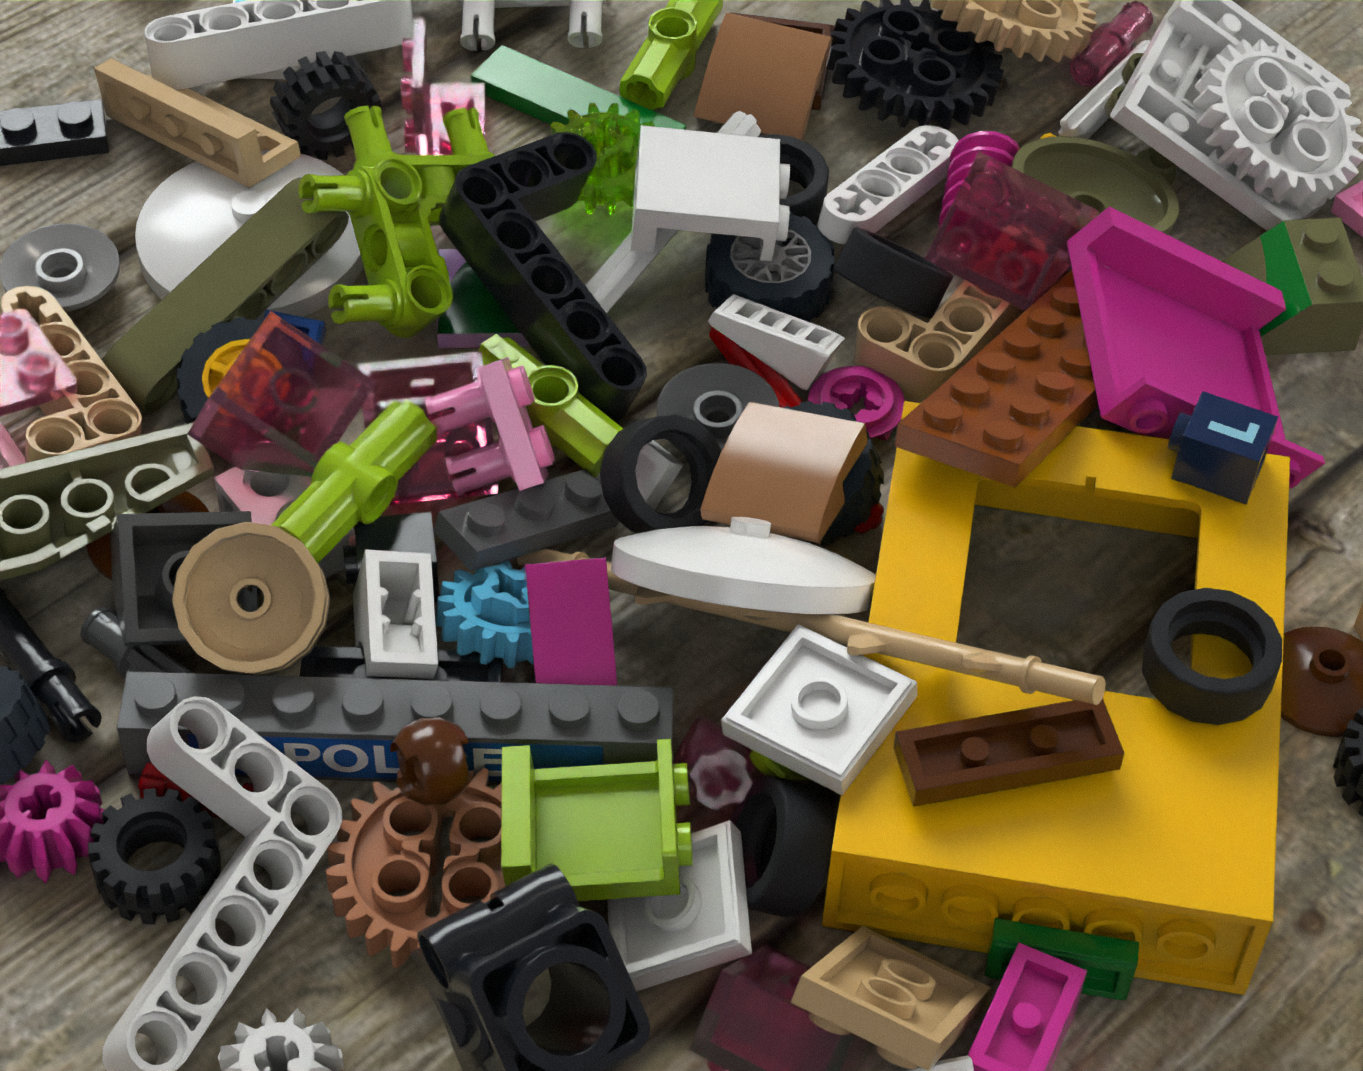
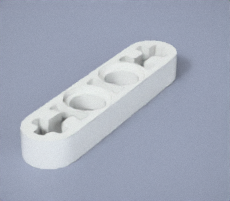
[818,125,959,244]

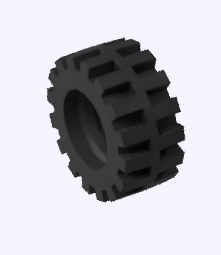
[88,788,221,925]

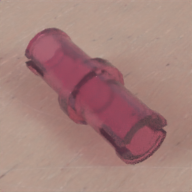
[1069,1,1153,87]

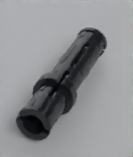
[0,587,102,743]

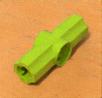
[619,0,723,110]
[469,333,623,478]
[271,400,437,563]

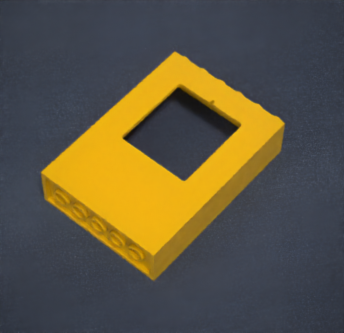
[822,401,1290,995]

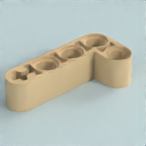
[854,227,1053,403]
[0,286,142,463]

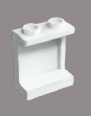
[630,125,790,262]

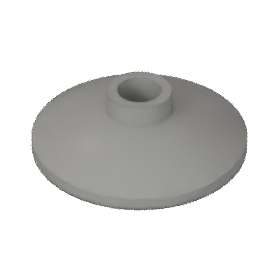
[0,224,120,312]

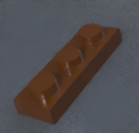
[893,698,1125,807]

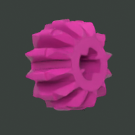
[0,760,104,884]

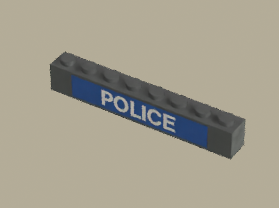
[117,671,674,785]

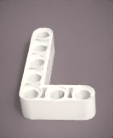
[145,0,414,90]
[102,696,342,1071]

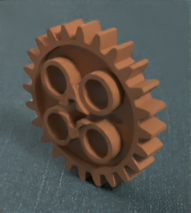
[326,768,505,969]

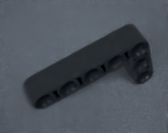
[439,132,647,423]

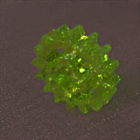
[542,103,655,214]

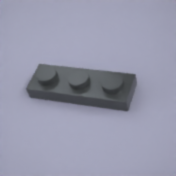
[433,469,619,571]

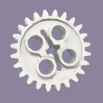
[1193,39,1363,207]

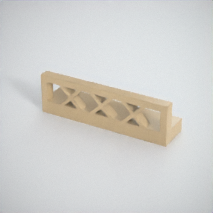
[94,58,301,188]

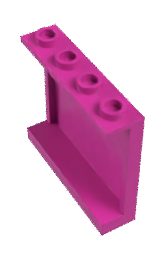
[1067,206,1325,489]

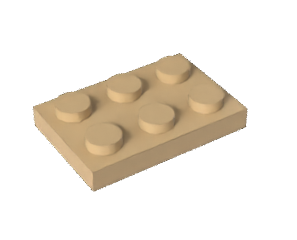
[790,926,991,1071]

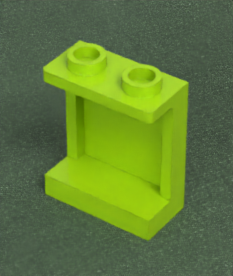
[501,739,693,901]

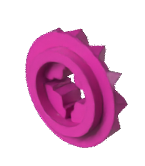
[808,366,905,441]

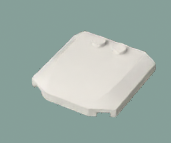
[1110,0,1356,231]

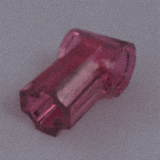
[673,715,755,811]

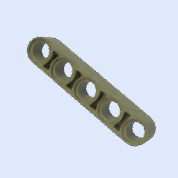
[102,177,349,414]

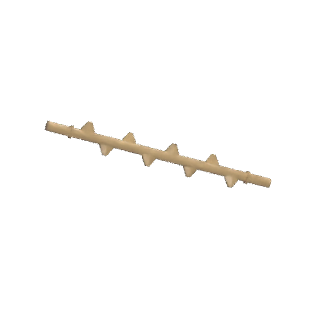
[517,548,1106,705]

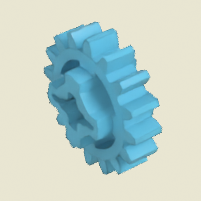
[436,560,534,668]

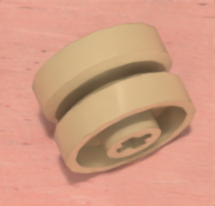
[172,522,330,675]

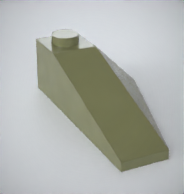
[0,422,214,580]

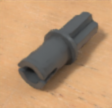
[80,607,192,679]

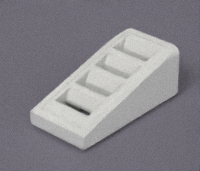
[708,294,845,391]

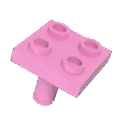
[424,357,555,496]

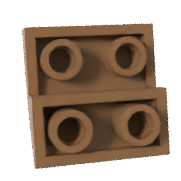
[693,12,833,141]
[700,402,868,543]

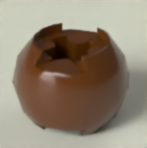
[390,717,474,806]

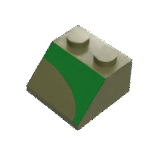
[1222,217,1363,355]

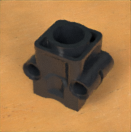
[410,863,650,1071]

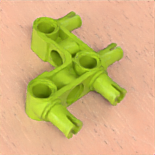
[298,106,495,338]

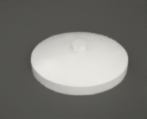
[135,150,364,320]
[611,517,876,614]

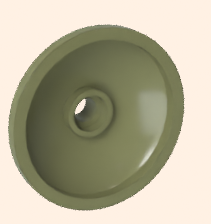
[1009,136,1179,240]

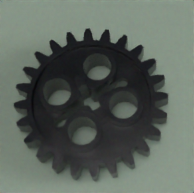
[826,0,1004,130]

